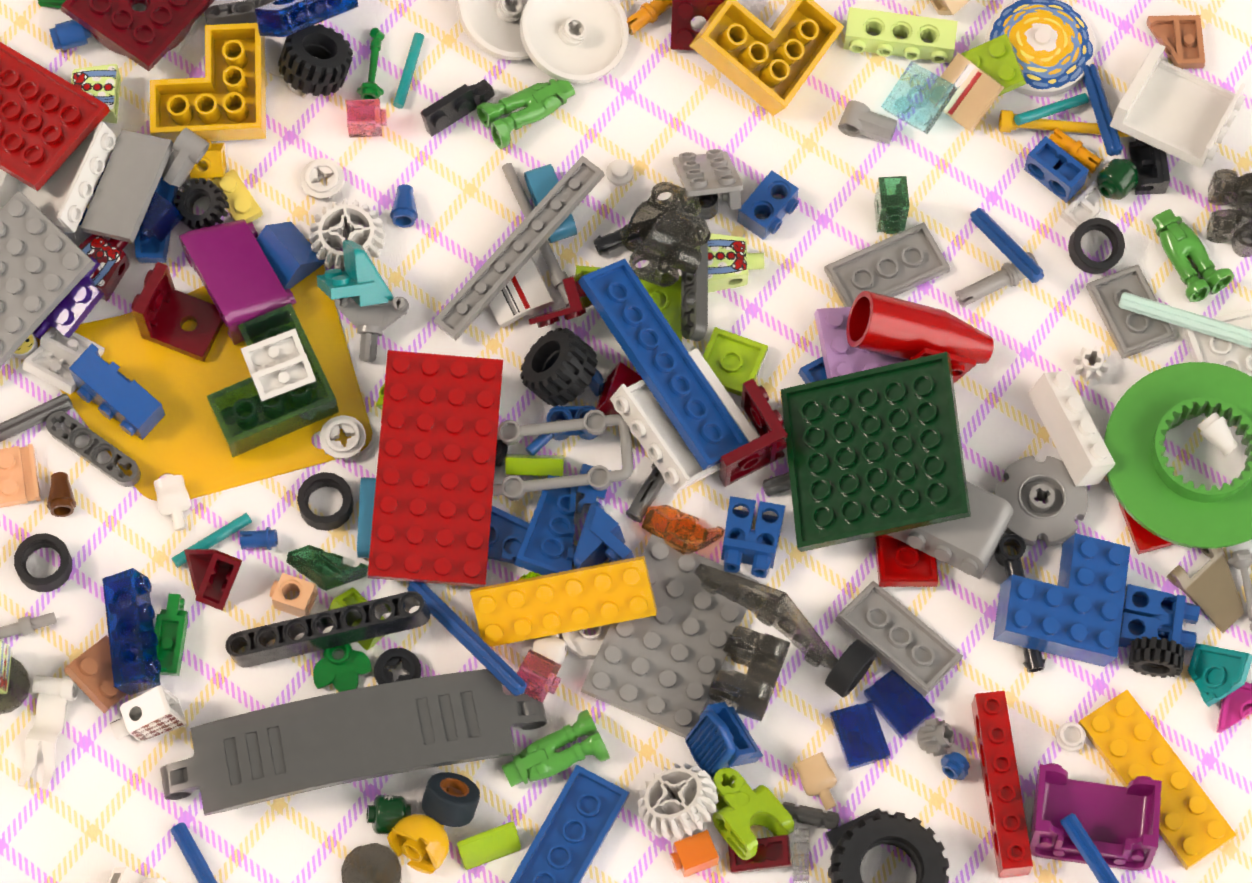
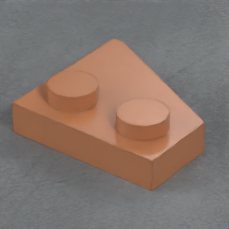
[1146,15,1205,69]
[64,635,128,714]

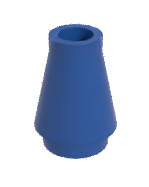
[390,184,418,228]

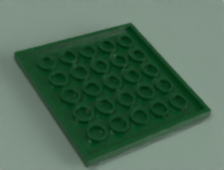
[780,352,971,552]

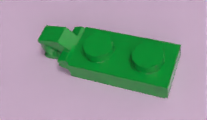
[148,593,188,676]

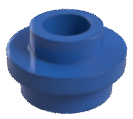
[941,752,970,780]

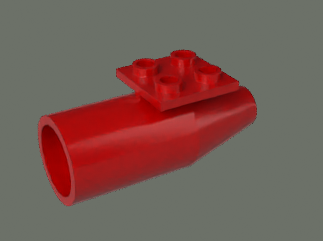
[846,291,994,383]

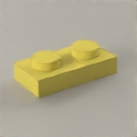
[212,169,263,223]

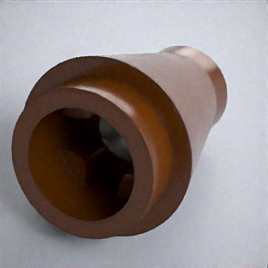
[47,472,76,517]

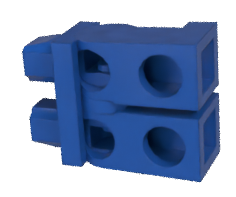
[721,496,786,578]
[1119,584,1200,651]

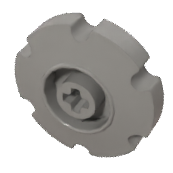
[994,456,1088,547]

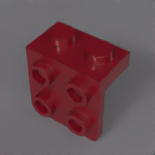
[528,272,593,328]

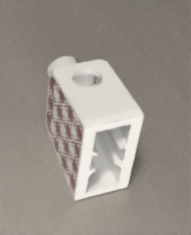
[110,685,187,741]

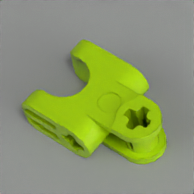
[712,768,794,860]

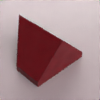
[184,549,243,611]

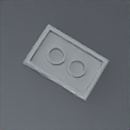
[1086,265,1175,359]

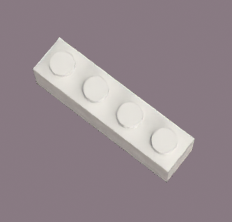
[1028,371,1115,487]

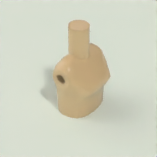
[794,752,837,810]

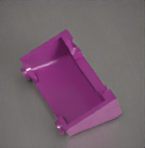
[179,219,296,345]
[1029,763,1162,871]

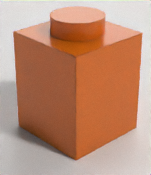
[670,830,719,877]

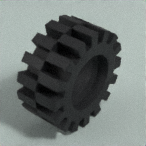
[174,178,229,230]
[1128,637,1185,678]

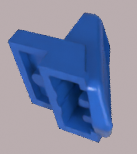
[573,501,634,569]
[685,702,763,780]

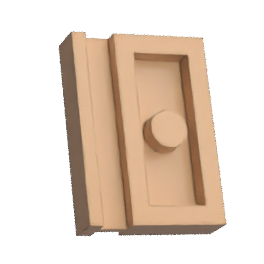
[0,444,41,508]

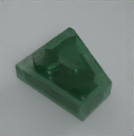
[286,545,368,591]

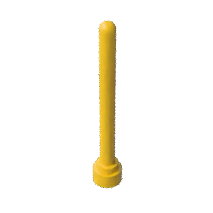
[998,110,1130,137]

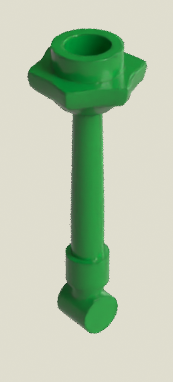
[356,27,385,102]

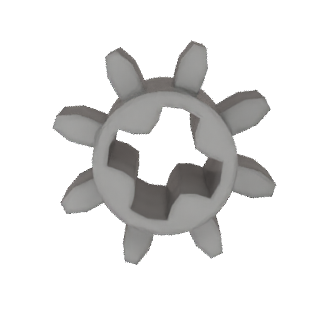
[917,718,955,757]

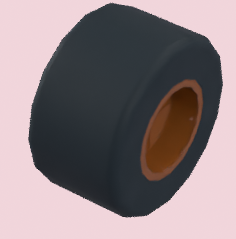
[422,772,480,827]

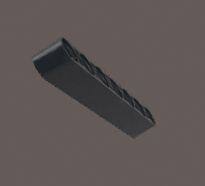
[225,591,431,668]

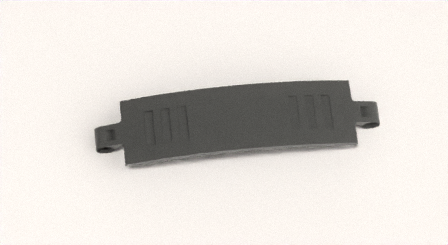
[160,669,547,816]

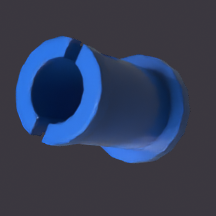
[240,527,278,550]

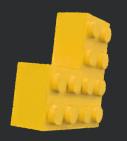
[689,0,844,116]
[150,23,266,143]

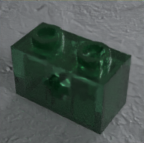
[874,176,910,234]

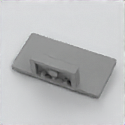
[672,149,744,210]

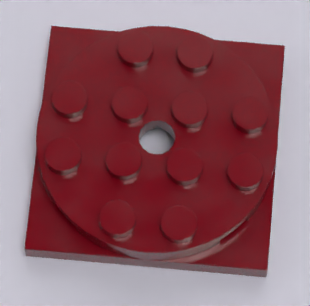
[61,0,215,72]

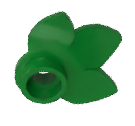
[313,644,372,692]

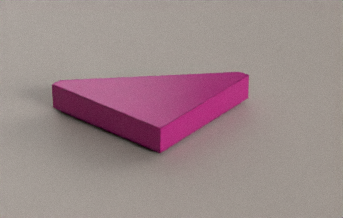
[1216,682,1252,733]

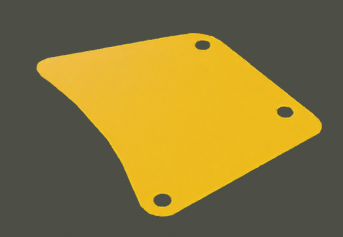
[36,238,373,501]

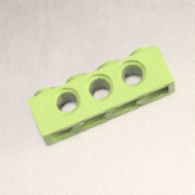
[843,7,958,64]

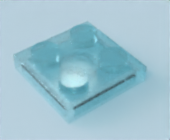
[881,61,958,135]

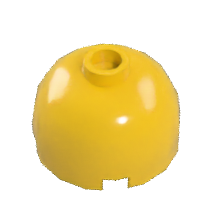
[387,814,450,874]

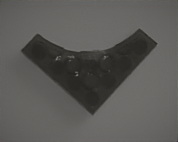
[694,563,838,669]

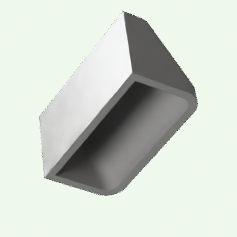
[886,481,1013,580]

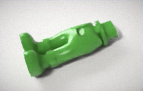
[476,79,575,149]
[1152,209,1235,302]
[501,709,610,787]

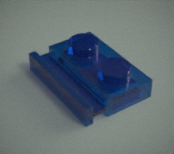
[863,670,935,739]
[830,700,891,771]

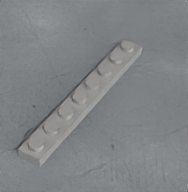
[433,155,605,341]

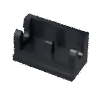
[1128,138,1170,195]

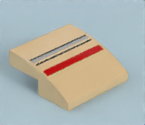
[925,53,1004,132]

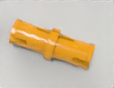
[626,0,672,35]
[1049,127,1103,174]

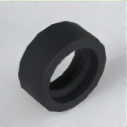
[1068,218,1125,274]
[297,472,354,531]
[14,533,72,592]
[825,639,877,698]

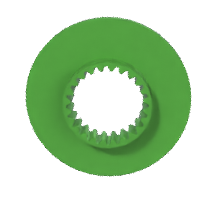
[1104,362,1252,549]

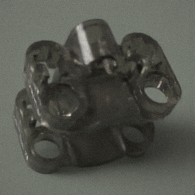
[1206,169,1252,258]
[620,182,711,287]
[708,626,791,722]

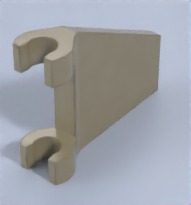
[1166,548,1245,633]

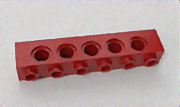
[971,691,1033,878]

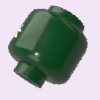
[1096,159,1138,200]
[366,795,411,835]

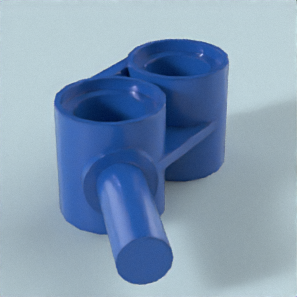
[525,405,598,456]

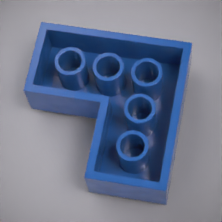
[993,533,1130,667]

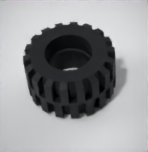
[278,23,353,96]
[520,328,598,407]

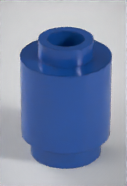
[49,20,92,51]

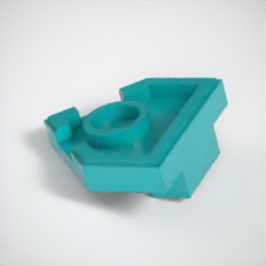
[1187,643,1252,707]

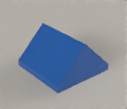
[256,221,325,289]

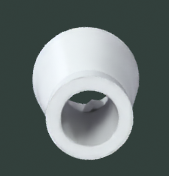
[1197,412,1239,456]

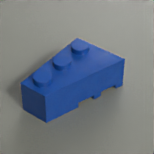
[69,343,165,440]

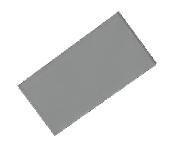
[80,129,174,243]
[824,222,950,307]
[835,580,963,697]

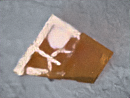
[641,505,725,555]

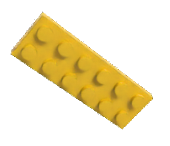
[470,556,657,647]
[1078,690,1236,870]

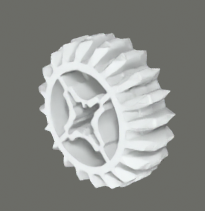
[309,198,385,270]
[637,762,719,841]

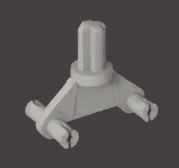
[335,297,409,362]

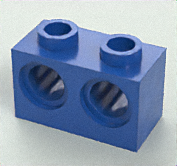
[1024,136,1089,203]
[737,170,799,240]

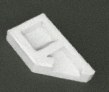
[1060,180,1101,229]

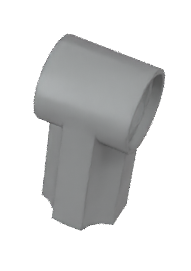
[838,100,898,144]
[162,127,210,187]

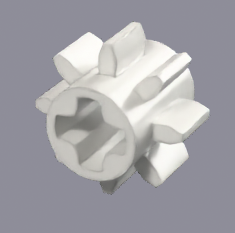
[1073,346,1109,383]

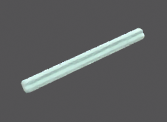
[1119,292,1252,348]

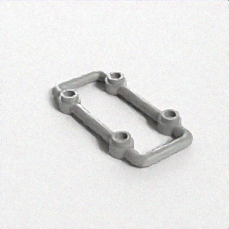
[493,410,634,501]

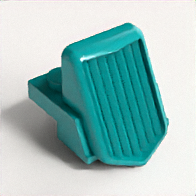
[317,240,394,307]

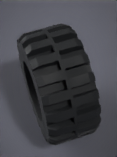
[828,811,949,883]

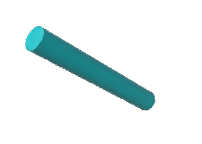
[393,32,425,109]
[1014,93,1089,126]
[171,512,252,568]

